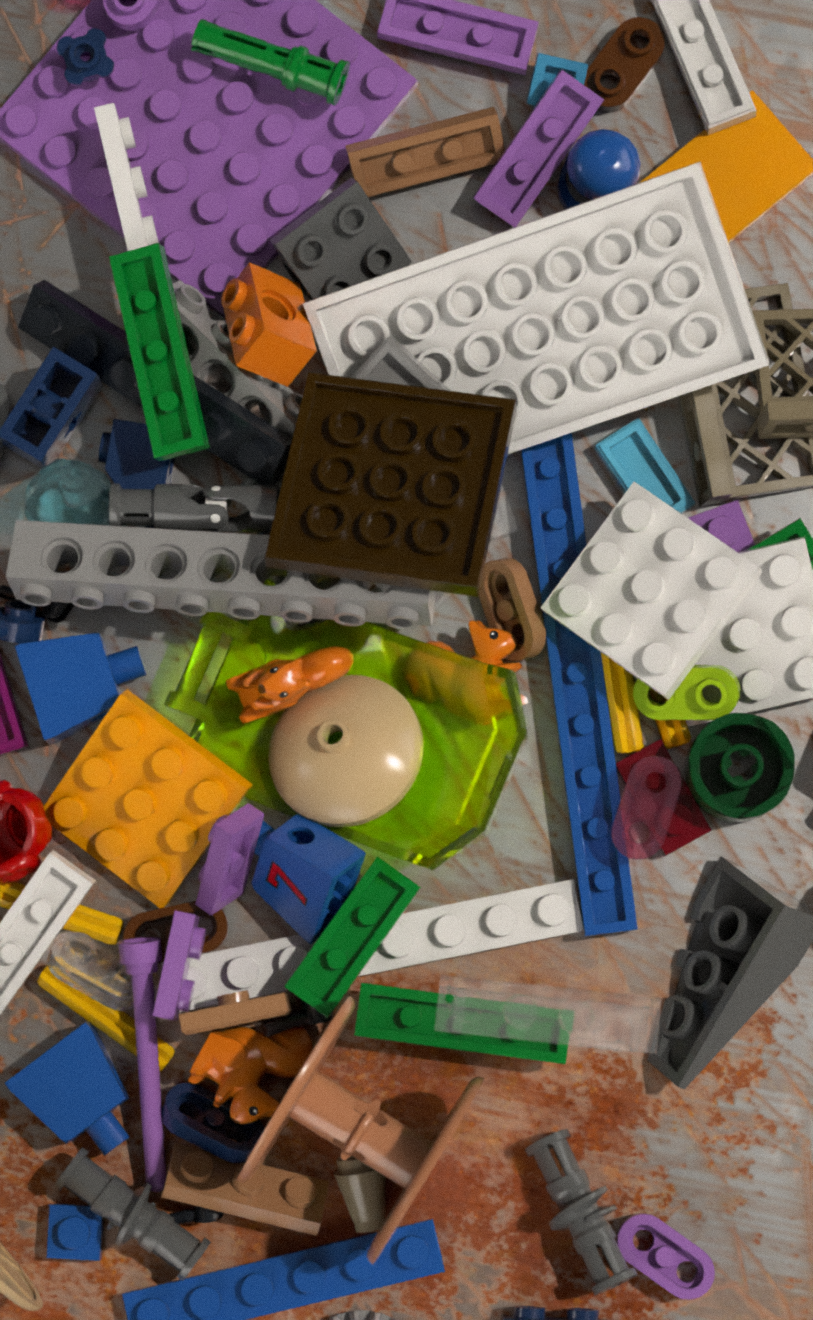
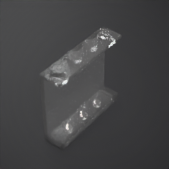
[435,975,661,1054]

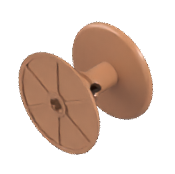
[237,996,484,1265]

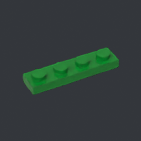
[109,243,210,461]
[354,983,572,1064]

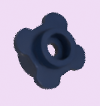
[57,28,114,86]

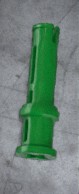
[191,19,350,106]

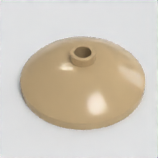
[268,675,423,827]

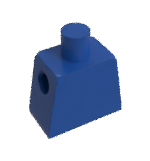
[15,633,147,745]
[5,1022,130,1156]

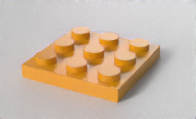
[43,689,253,908]

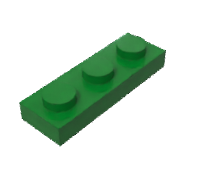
[284,856,421,1018]

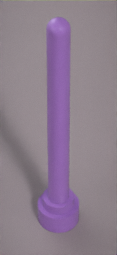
[118,937,167,1192]

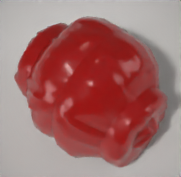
[0,780,52,885]

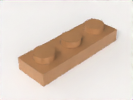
[345,107,505,197]
[161,1143,329,1236]

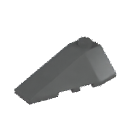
[647,856,813,1089]

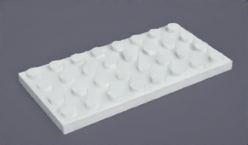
[303,161,770,454]

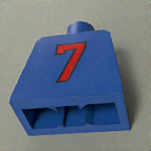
[251,815,366,945]

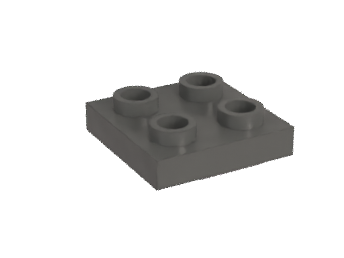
[269,178,412,300]

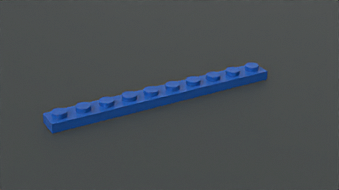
[521,433,638,937]

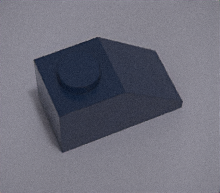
[98,419,176,528]

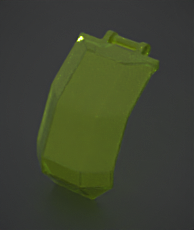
[164,579,528,871]

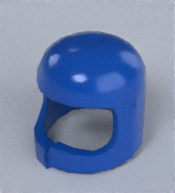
[557,129,641,209]

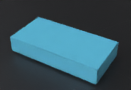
[594,417,696,514]

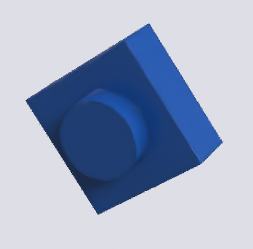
[46,1203,104,1261]

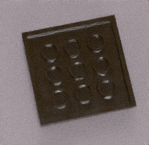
[264,372,517,597]

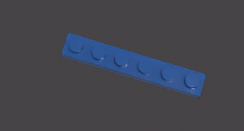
[122,1218,445,1320]

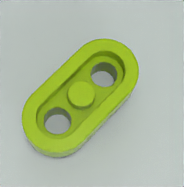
[633,665,740,720]

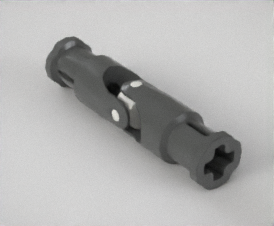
[109,483,280,532]

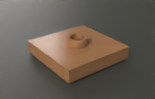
[178,990,292,1035]

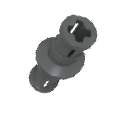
[525,1129,638,1296]
[54,1147,211,1281]

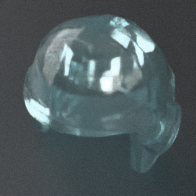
[24,458,111,526]

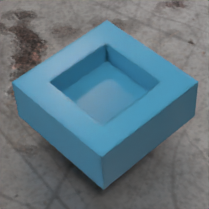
[526,53,589,105]

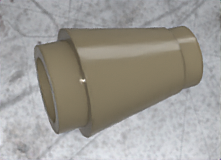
[333,1156,386,1232]

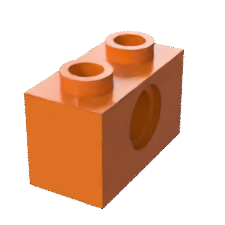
[221,262,317,387]

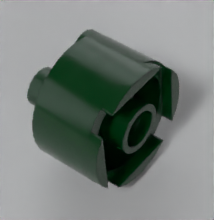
[684,713,795,822]

